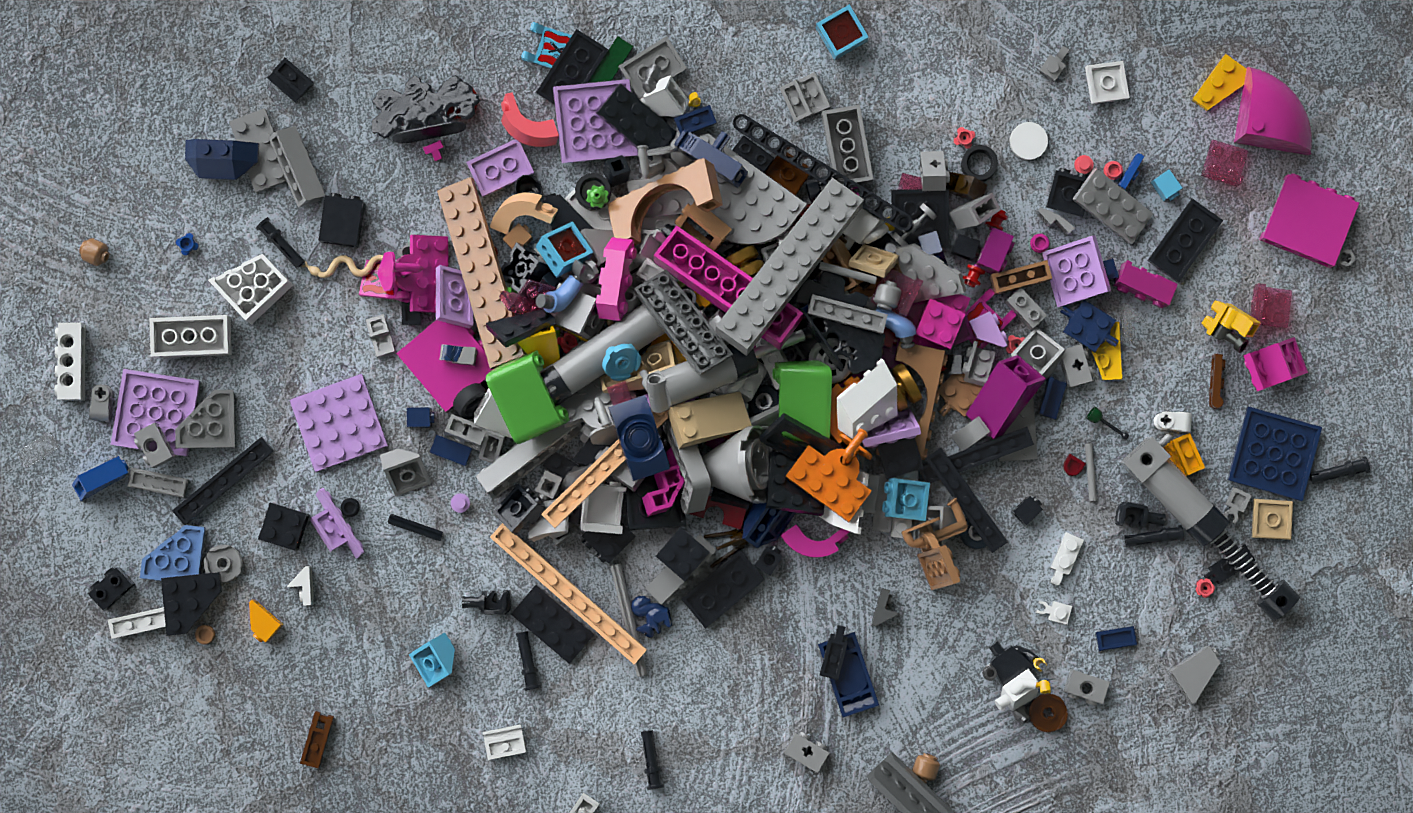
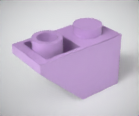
[969,311,1009,348]

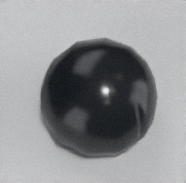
[514,175,543,195]

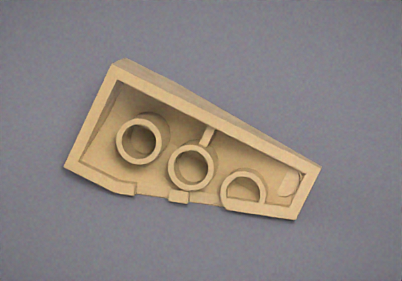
[600,339,679,393]

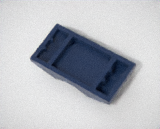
[608,395,670,481]
[818,632,879,718]

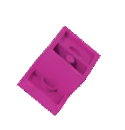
[915,294,971,350]
[1243,337,1308,391]

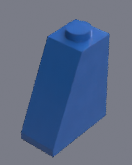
[72,456,128,501]

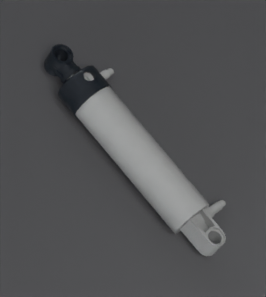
[540,288,696,407]

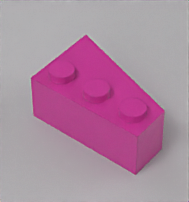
[1113,260,1178,308]

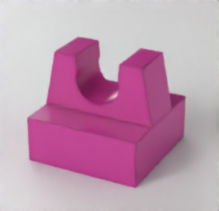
[423,140,444,161]

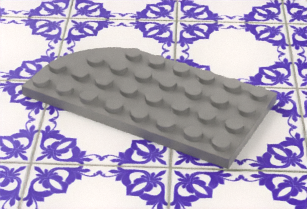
[641,129,807,246]

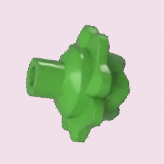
[586,185,609,208]

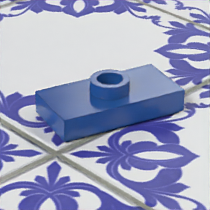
[1118,153,1144,190]

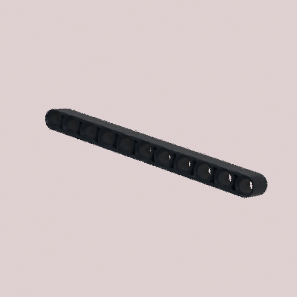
[733,114,914,233]

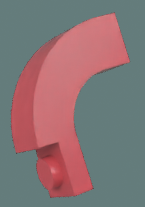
[501,92,559,147]

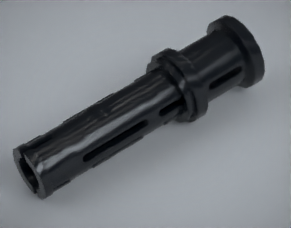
[256,217,305,269]
[1310,456,1370,484]
[1124,525,1184,547]
[516,631,542,691]
[641,730,664,790]

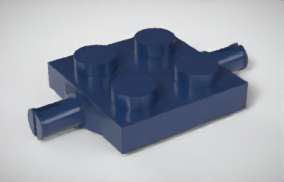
[1060,300,1119,353]

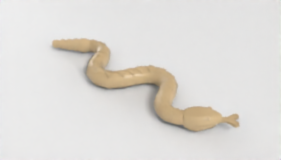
[302,255,383,278]

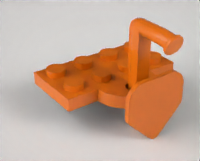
[786,429,873,523]

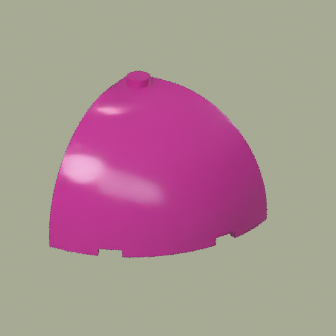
[1234,67,1312,155]

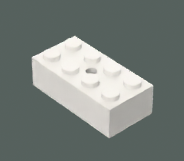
[149,315,232,358]

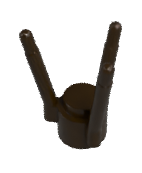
[704,528,749,568]

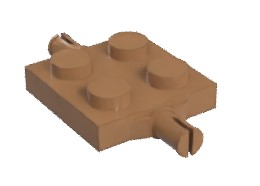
[937,364,983,418]

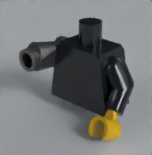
[982,641,1047,687]

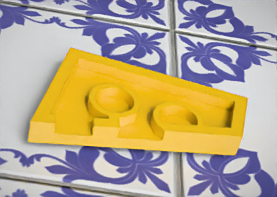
[1192,54,1247,111]
[1091,322,1122,380]

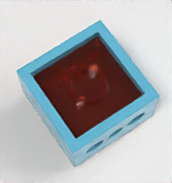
[816,4,869,61]
[536,221,594,278]

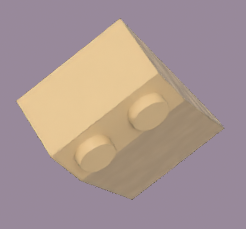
[667,391,752,449]

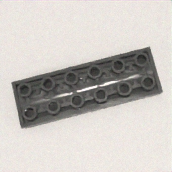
[634,270,733,376]
[867,752,955,813]

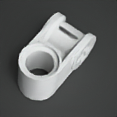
[1153,411,1192,433]

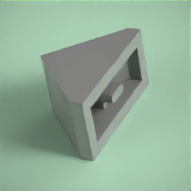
[479,429,507,463]

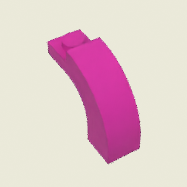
[781,524,850,557]

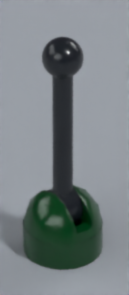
[1086,406,1129,440]

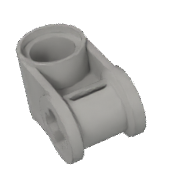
[89,384,113,422]

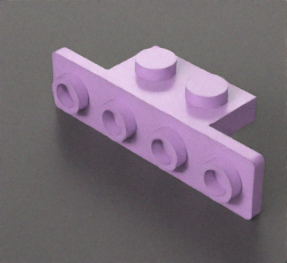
[310,488,364,559]

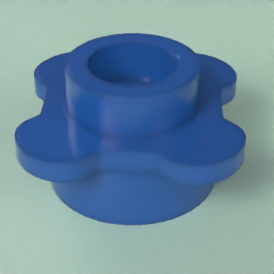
[176,233,199,256]

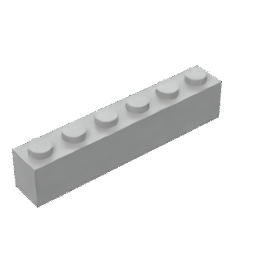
[476,423,583,499]

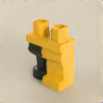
[1202,301,1261,353]

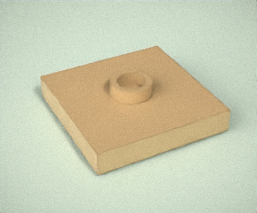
[849,244,899,278]
[1252,499,1293,540]

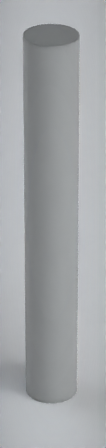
[819,262,877,284]
[1085,443,1097,501]

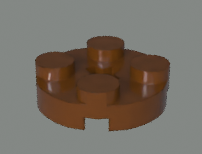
[1028,693,1068,732]

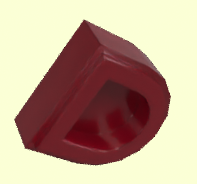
[1063,453,1086,476]

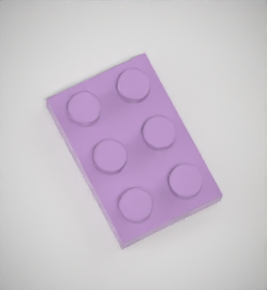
[466,139,534,197]
[436,265,473,328]

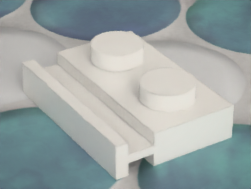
[483,724,526,760]

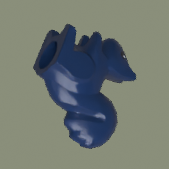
[631,596,673,638]

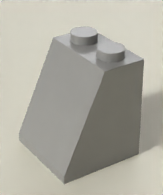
[551,283,607,340]

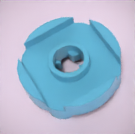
[602,344,641,381]

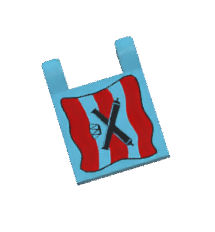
[521,22,572,68]

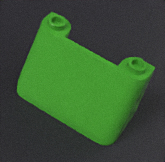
[486,350,570,444]
[772,360,832,441]

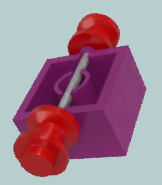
[962,210,1015,288]

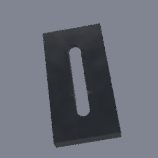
[760,413,845,461]

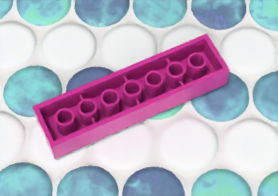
[654,225,803,350]

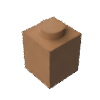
[503,223,533,249]

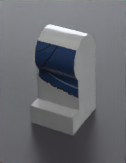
[439,344,477,366]

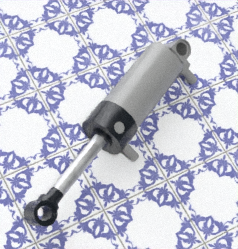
[640,318,832,413]

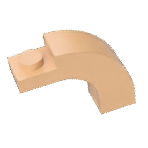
[490,193,558,234]

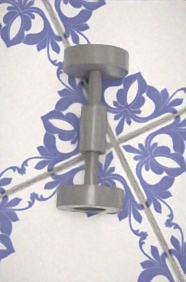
[892,203,937,246]

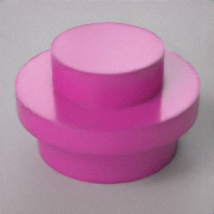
[1030,234,1049,253]

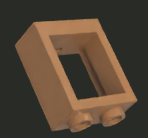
[674,202,732,252]

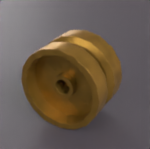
[725,245,764,278]
[892,363,922,412]

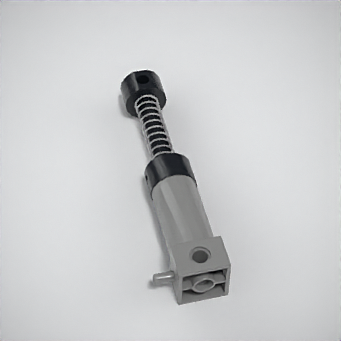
[1120,434,1300,621]

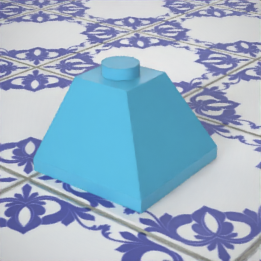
[409,633,455,688]

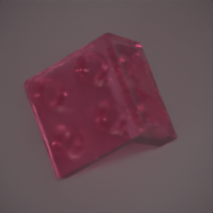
[1201,140,1248,187]
[871,269,923,318]
[499,279,557,314]
[1250,283,1292,328]

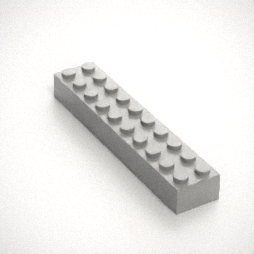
[715,177,864,356]

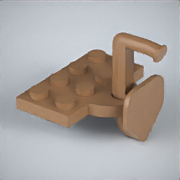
[901,498,968,590]

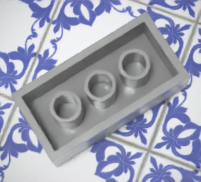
[821,105,873,185]

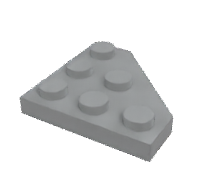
[895,244,966,303]
[175,390,235,448]

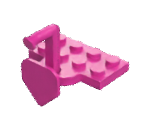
[378,234,448,313]

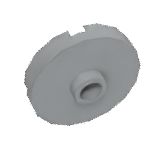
[204,545,243,583]

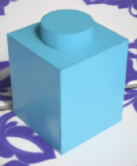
[1151,169,1182,201]

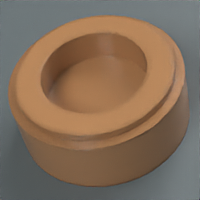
[195,625,215,644]

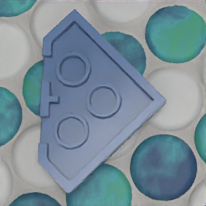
[140,525,206,580]

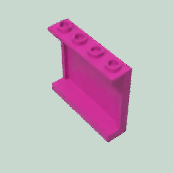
[1259,173,1359,268]
[396,320,494,413]

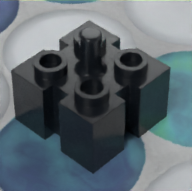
[501,242,551,298]

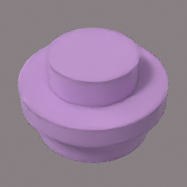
[451,493,470,513]

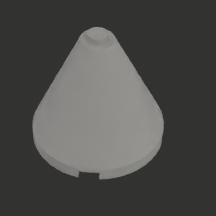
[702,425,773,504]

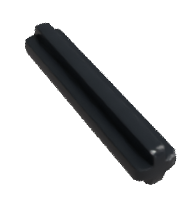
[388,514,443,541]

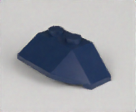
[185,139,259,180]
[742,503,796,548]

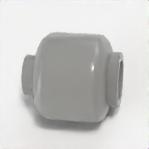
[874,281,902,311]

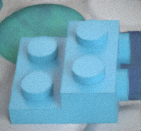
[882,478,930,521]

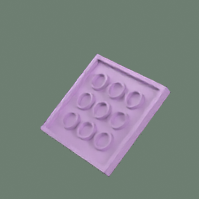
[553,79,638,164]
[111,369,200,457]
[290,374,388,472]

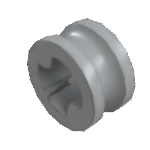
[1336,249,1355,267]

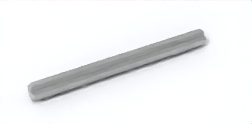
[611,564,647,677]

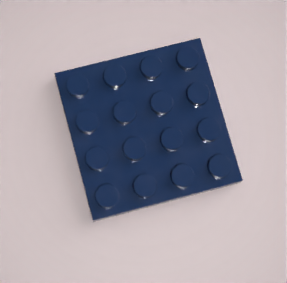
[1227,406,1322,501]

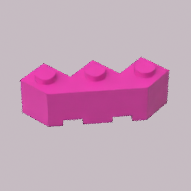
[596,237,637,321]
[642,448,685,516]

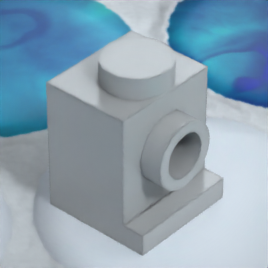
[536,470,563,501]

